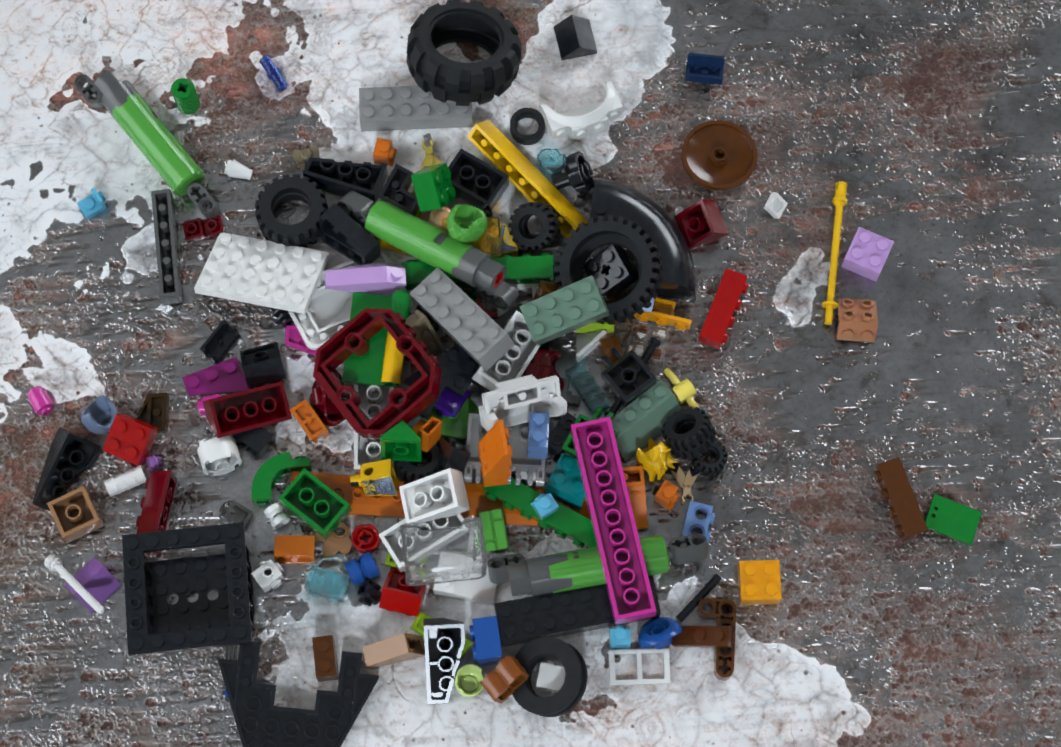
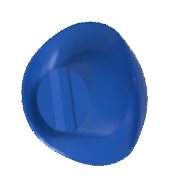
[638,617,682,649]

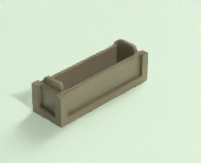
[404,310,447,358]

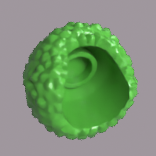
[447,204,488,243]

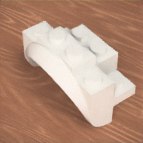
[539,81,623,141]
[478,374,567,432]

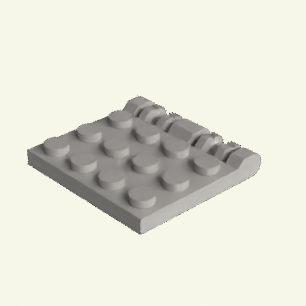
[464,413,545,487]

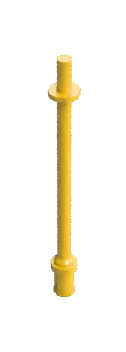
[822,181,848,325]

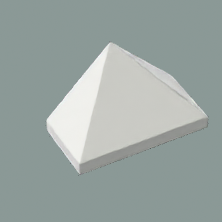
[576,330,607,363]

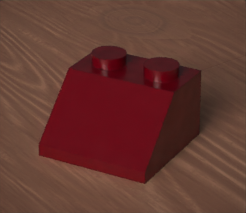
[675,199,728,250]

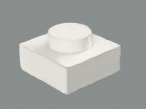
[764,192,788,219]

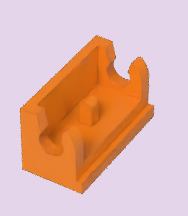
[289,399,329,443]
[274,535,316,564]

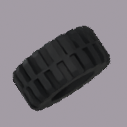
[255,174,328,248]

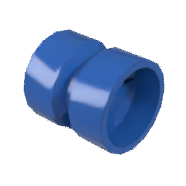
[344,551,380,587]

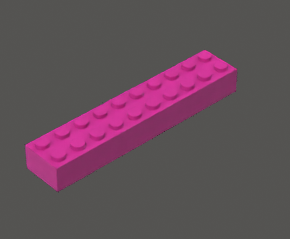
[571,417,657,625]

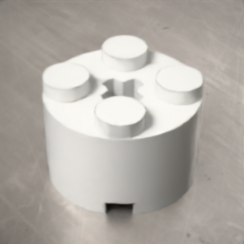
[197,435,242,476]

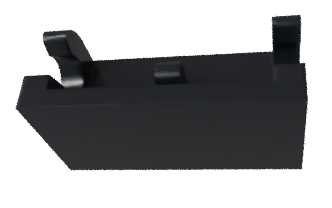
[200,319,241,365]

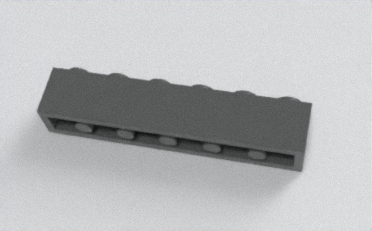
[151,189,183,305]

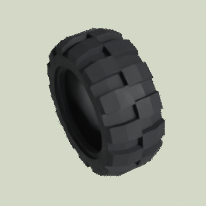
[406,0,521,106]

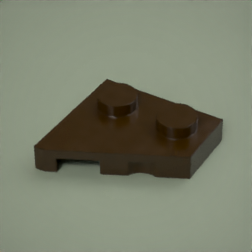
[136,393,169,433]

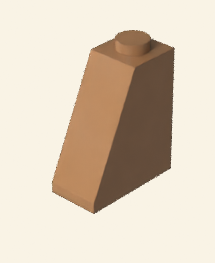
[362,633,425,668]

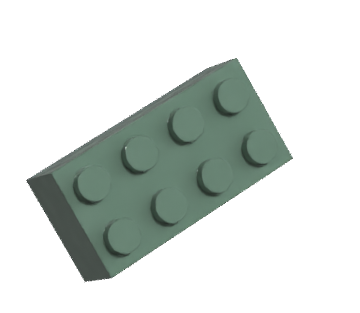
[519,275,610,346]

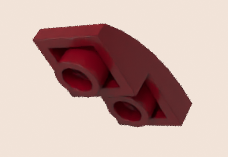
[182,215,226,241]

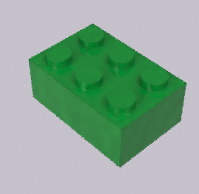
[278,468,352,540]

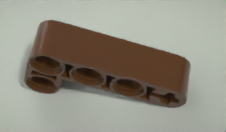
[696,598,736,681]

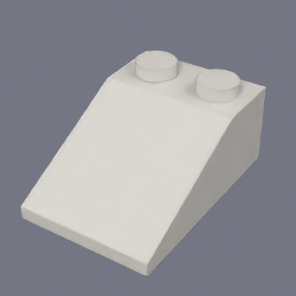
[399,468,470,525]
[433,551,497,605]

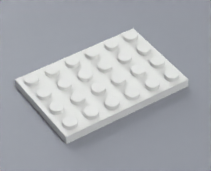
[194,232,329,314]

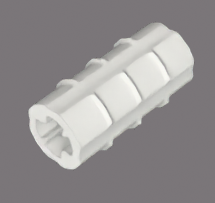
[104,465,147,497]

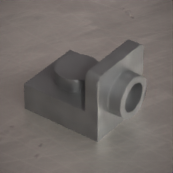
[219,500,253,526]

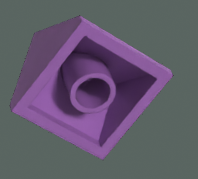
[65,557,121,613]

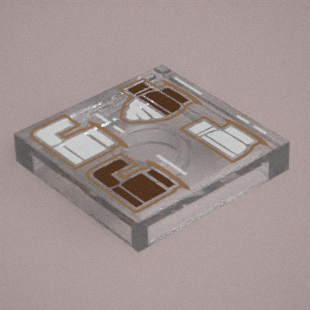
[625,319,671,365]

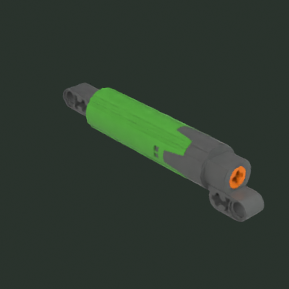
[487,534,708,596]

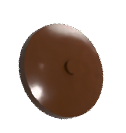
[681,120,757,191]

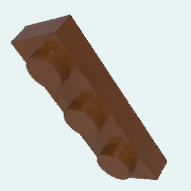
[672,626,732,648]

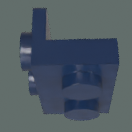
[685,53,725,85]

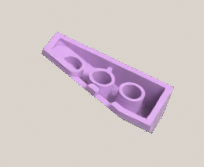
[325,262,406,296]

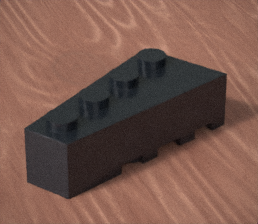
[303,158,388,203]

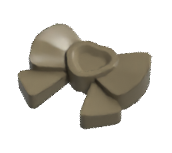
[293,145,319,171]

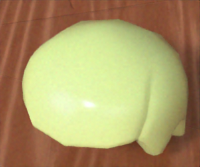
[454,664,484,697]

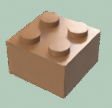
[47,486,104,543]

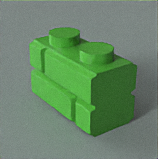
[475,509,509,552]

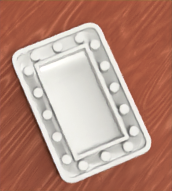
[288,251,412,350]

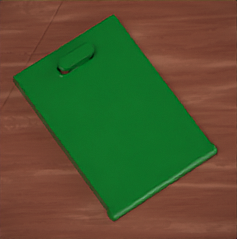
[925,494,982,546]

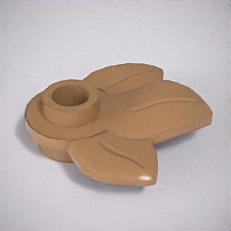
[314,522,352,557]

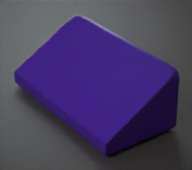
[436,388,470,417]

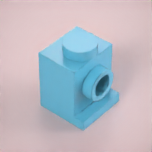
[530,493,559,520]
[609,625,631,649]

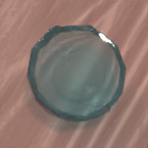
[536,148,566,175]

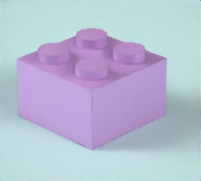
[841,227,894,282]

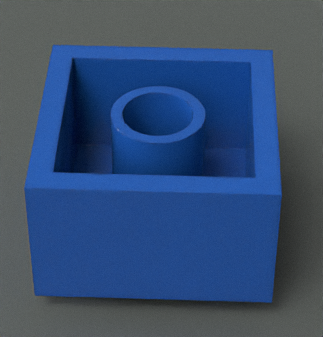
[469,616,502,666]

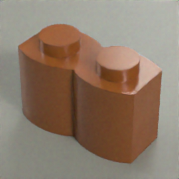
[481,655,529,703]

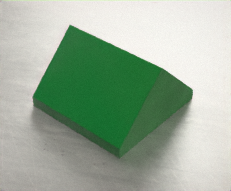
[380,420,422,462]

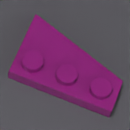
[182,357,249,397]

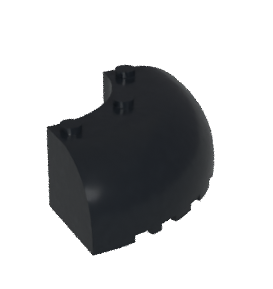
[590,177,696,301]

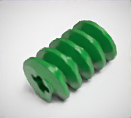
[171,78,200,115]

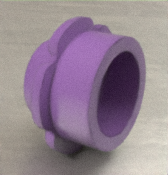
[146,453,163,472]

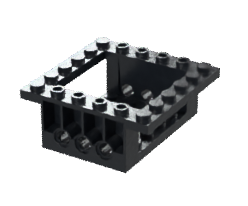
[122,522,256,657]

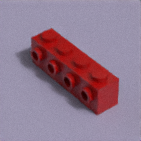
[698,268,749,350]

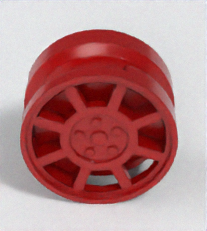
[351,524,380,554]

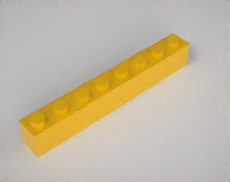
[467,120,589,239]

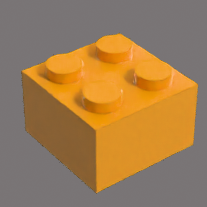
[737,560,782,605]

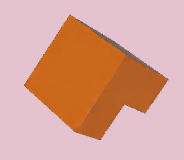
[412,416,443,452]

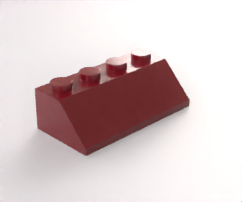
[203,381,292,438]
[136,470,177,557]

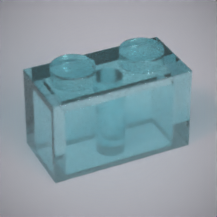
[304,565,351,604]

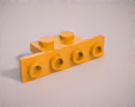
[634,297,692,330]

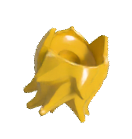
[635,438,678,482]

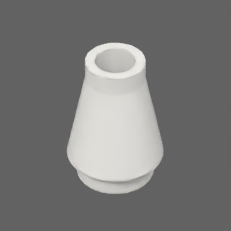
[224,159,253,181]

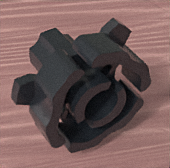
[551,151,595,199]

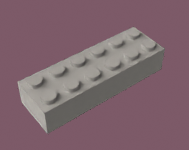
[359,86,473,132]
[409,267,515,371]

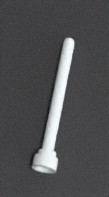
[44,554,105,614]

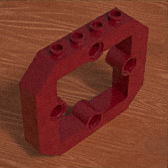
[313,308,442,439]

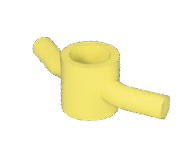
[663,368,700,409]

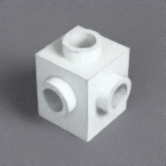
[251,559,285,593]

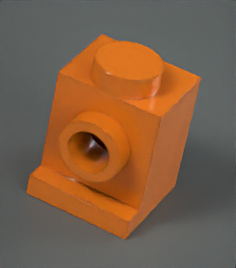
[373,138,397,167]
[654,480,681,511]

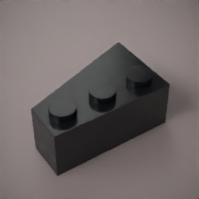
[319,203,381,265]

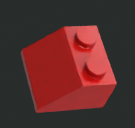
[379,567,430,617]

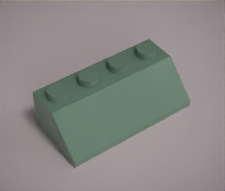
[611,380,682,463]

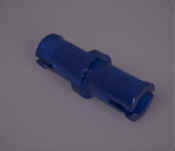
[259,55,289,92]

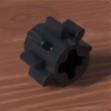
[357,581,381,607]

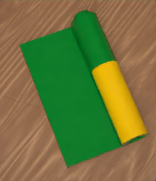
[342,289,411,387]

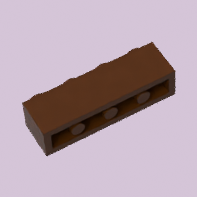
[873,457,928,542]

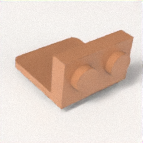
[836,298,878,342]

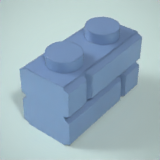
[528,412,550,459]

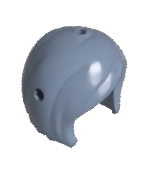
[80,395,119,435]

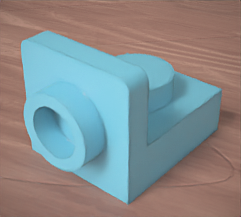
[77,187,107,220]

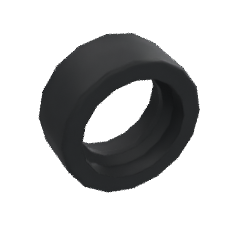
[510,108,545,145]

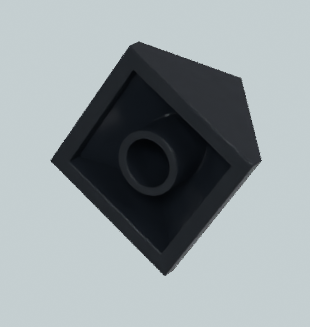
[554,15,597,61]

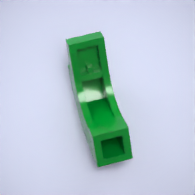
[251,452,312,505]

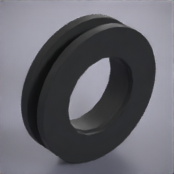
[512,637,588,717]

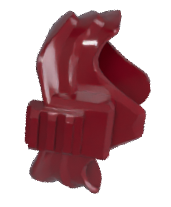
[525,349,565,391]
[309,369,350,426]

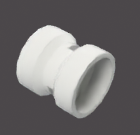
[264,502,291,529]

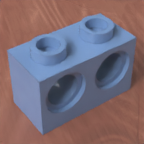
[681,501,716,543]

